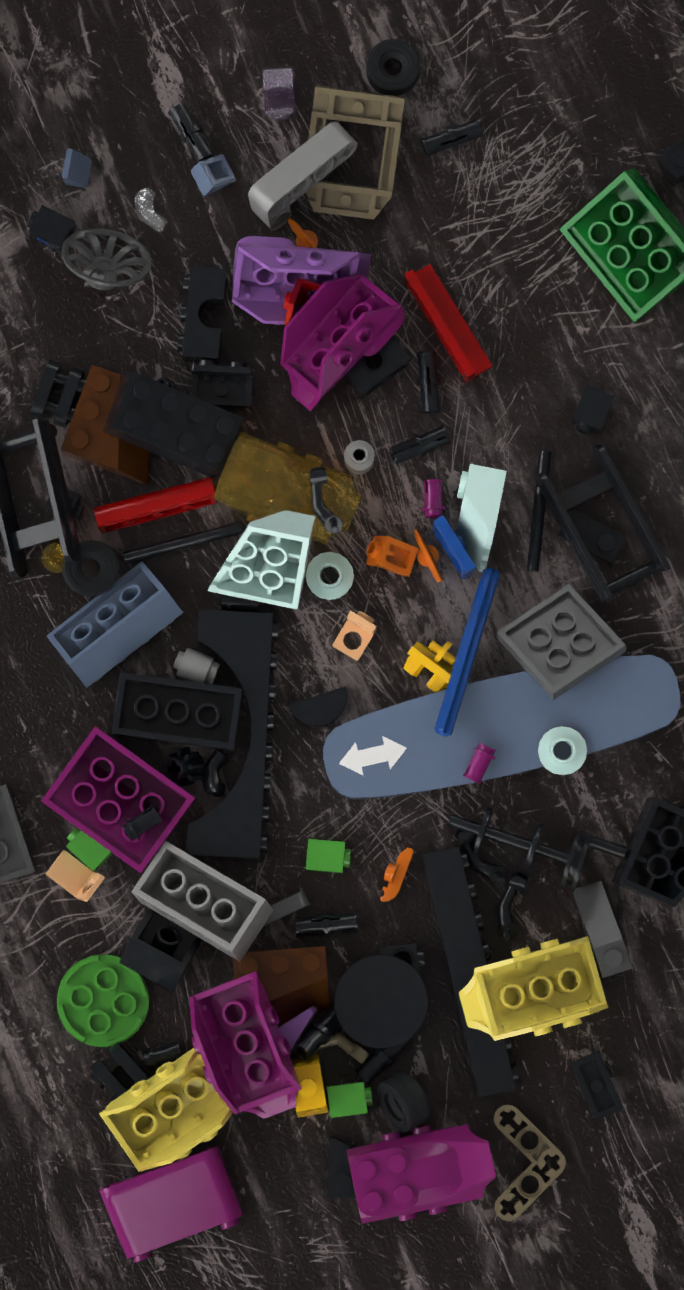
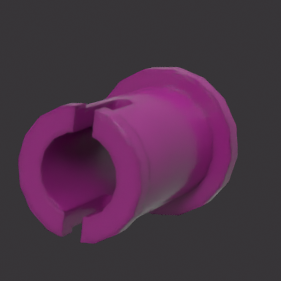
[422,479,446,519]
[463,743,496,784]

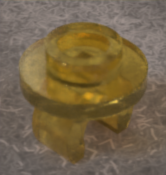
[42,543,64,573]

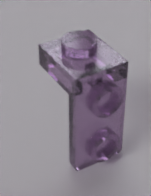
[262,66,295,120]

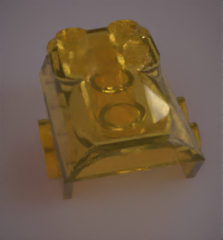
[214,432,361,545]

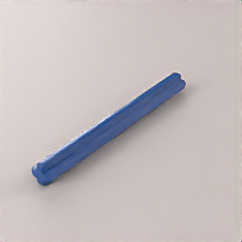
[435,568,500,737]

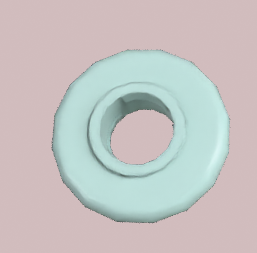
[305,552,354,600]
[538,726,587,775]

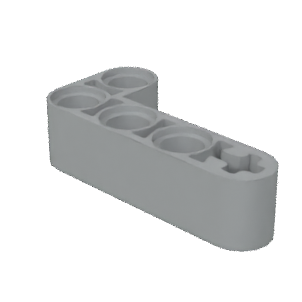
[248,121,358,231]

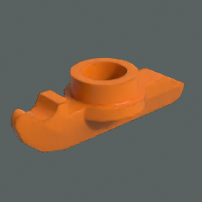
[287,218,318,248]
[414,529,444,583]
[380,847,414,902]

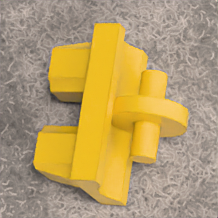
[404,640,456,692]

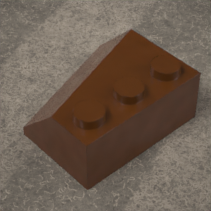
[61,365,150,485]
[233,946,330,1028]

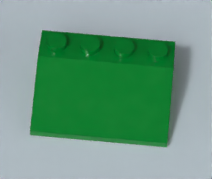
[559,168,684,322]

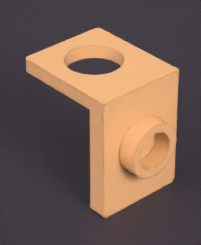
[332,611,377,661]
[46,850,105,902]

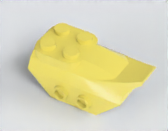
[459,936,608,1041]
[99,1048,233,1172]

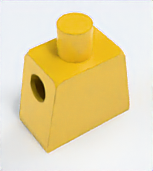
[291,1054,328,1118]

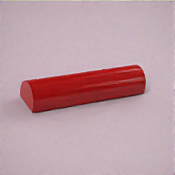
[93,477,218,534]

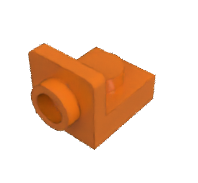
[366,536,418,577]

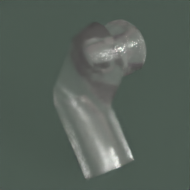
[134,188,167,233]

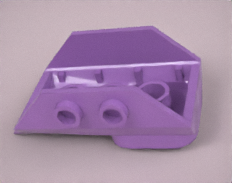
[232,236,372,325]

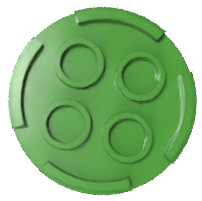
[57,954,150,1047]

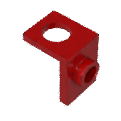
[283,278,322,326]

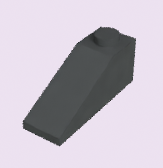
[573,881,632,978]

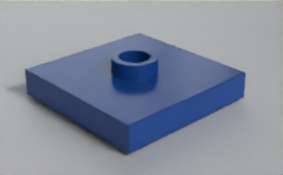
[432,515,476,580]

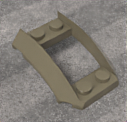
[306,86,405,220]

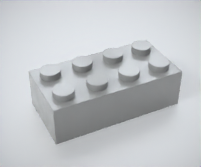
[132,841,273,962]

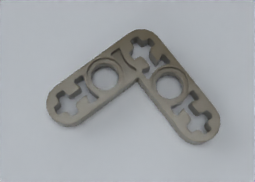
[493,1104,566,1221]

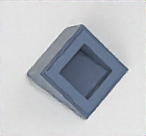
[62,148,92,188]
[191,154,236,196]

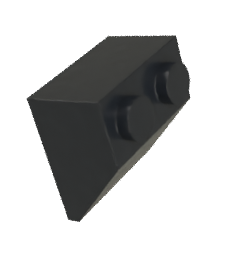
[119,908,202,992]

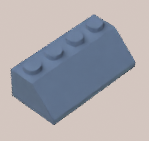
[47,561,183,688]

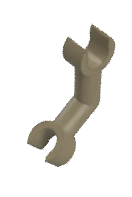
[312,1032,369,1064]

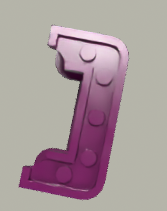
[99,1144,244,1262]

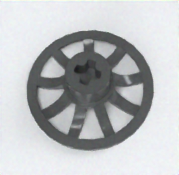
[61,228,151,290]

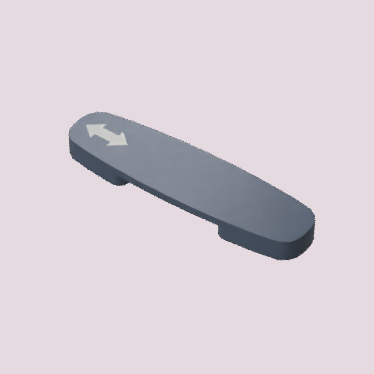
[323,655,681,799]

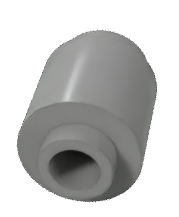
[344,440,375,475]
[173,647,221,685]

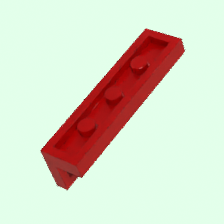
[404,264,492,383]

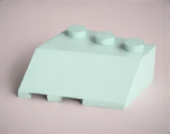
[455,464,507,572]
[208,510,315,609]

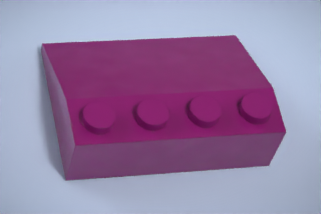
[41,726,197,873]

